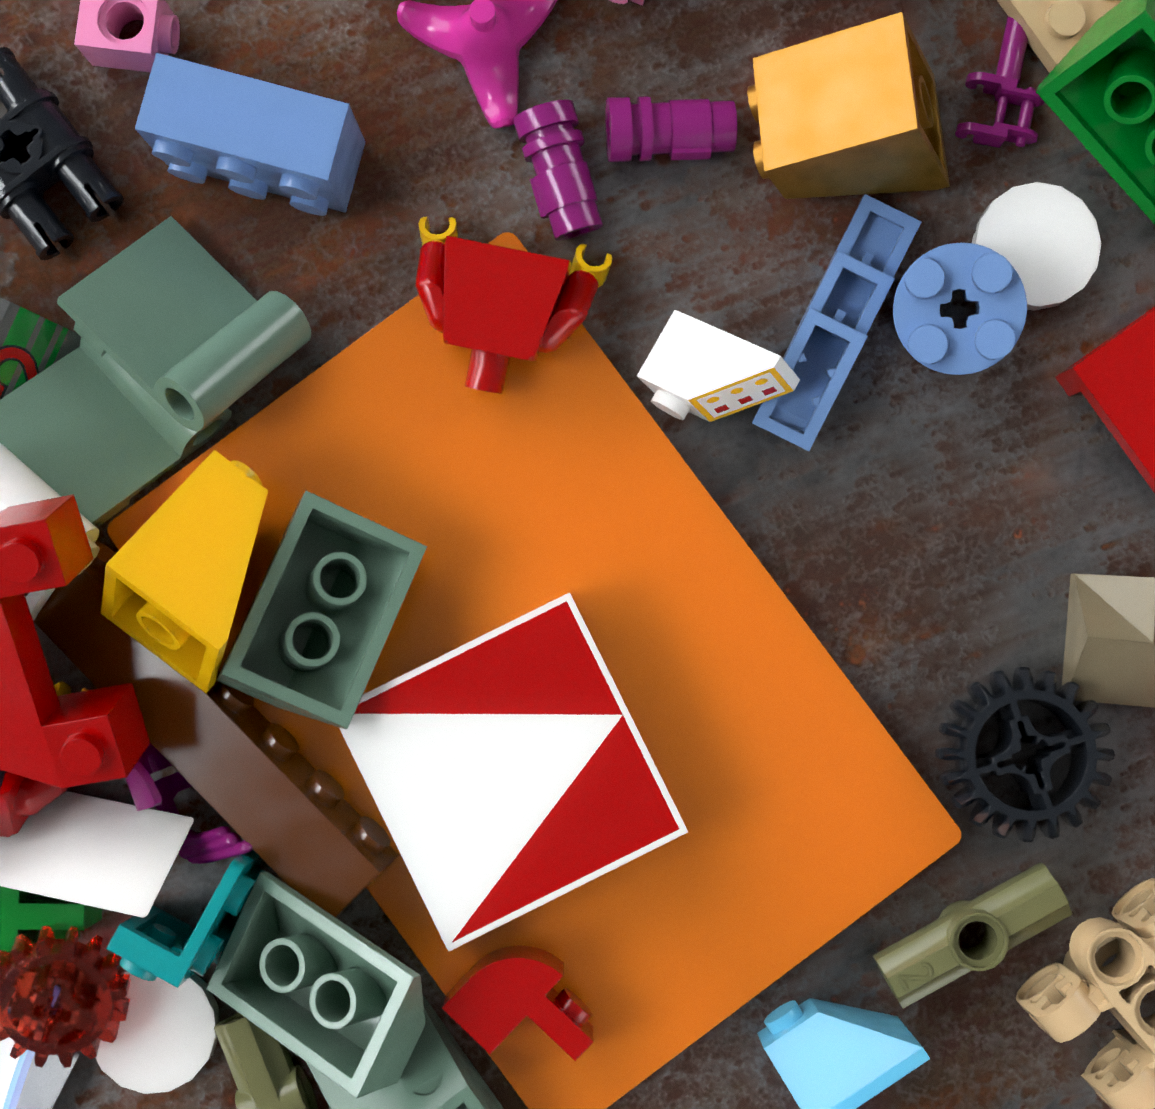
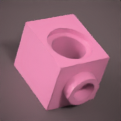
[74,0,180,73]

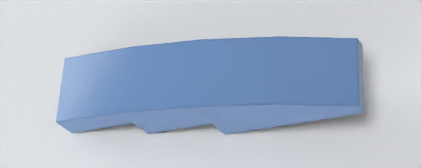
[752,194,922,451]

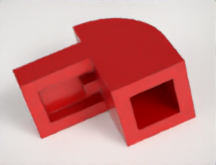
[442,945,594,1062]

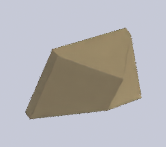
[1062,574,1155,708]

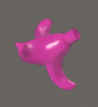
[397,0,557,129]

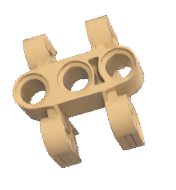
[1016,878,1155,1109]

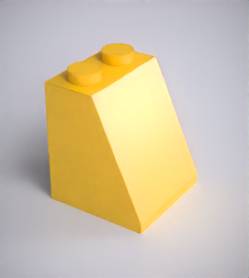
[101,450,268,693]

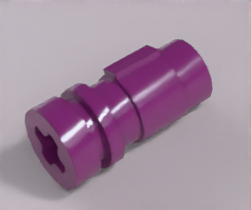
[605,96,737,162]
[513,99,603,241]

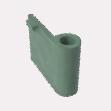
[57,216,311,431]
[0,337,232,527]

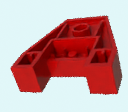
[0,494,151,788]

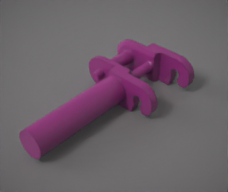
[955,15,1045,148]

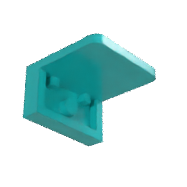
[106,850,266,988]

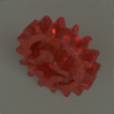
[0,925,131,1068]

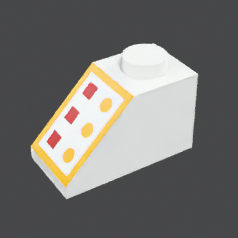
[637,310,800,422]

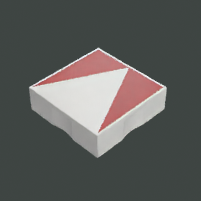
[339,592,688,952]

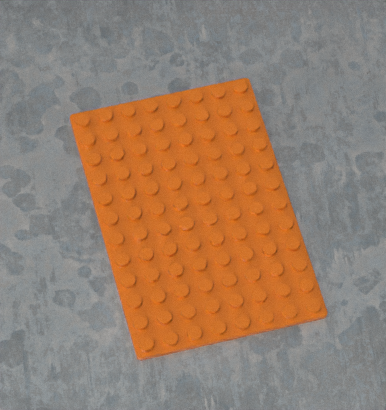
[107,232,961,1109]

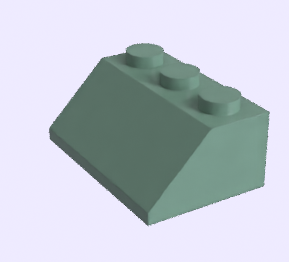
[216,491,427,729]
[206,872,425,1098]

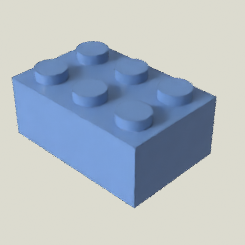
[135,52,365,216]

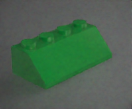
[1036,0,1155,225]

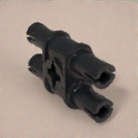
[0,47,124,261]

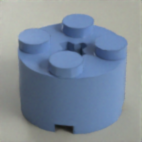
[893,243,1027,375]

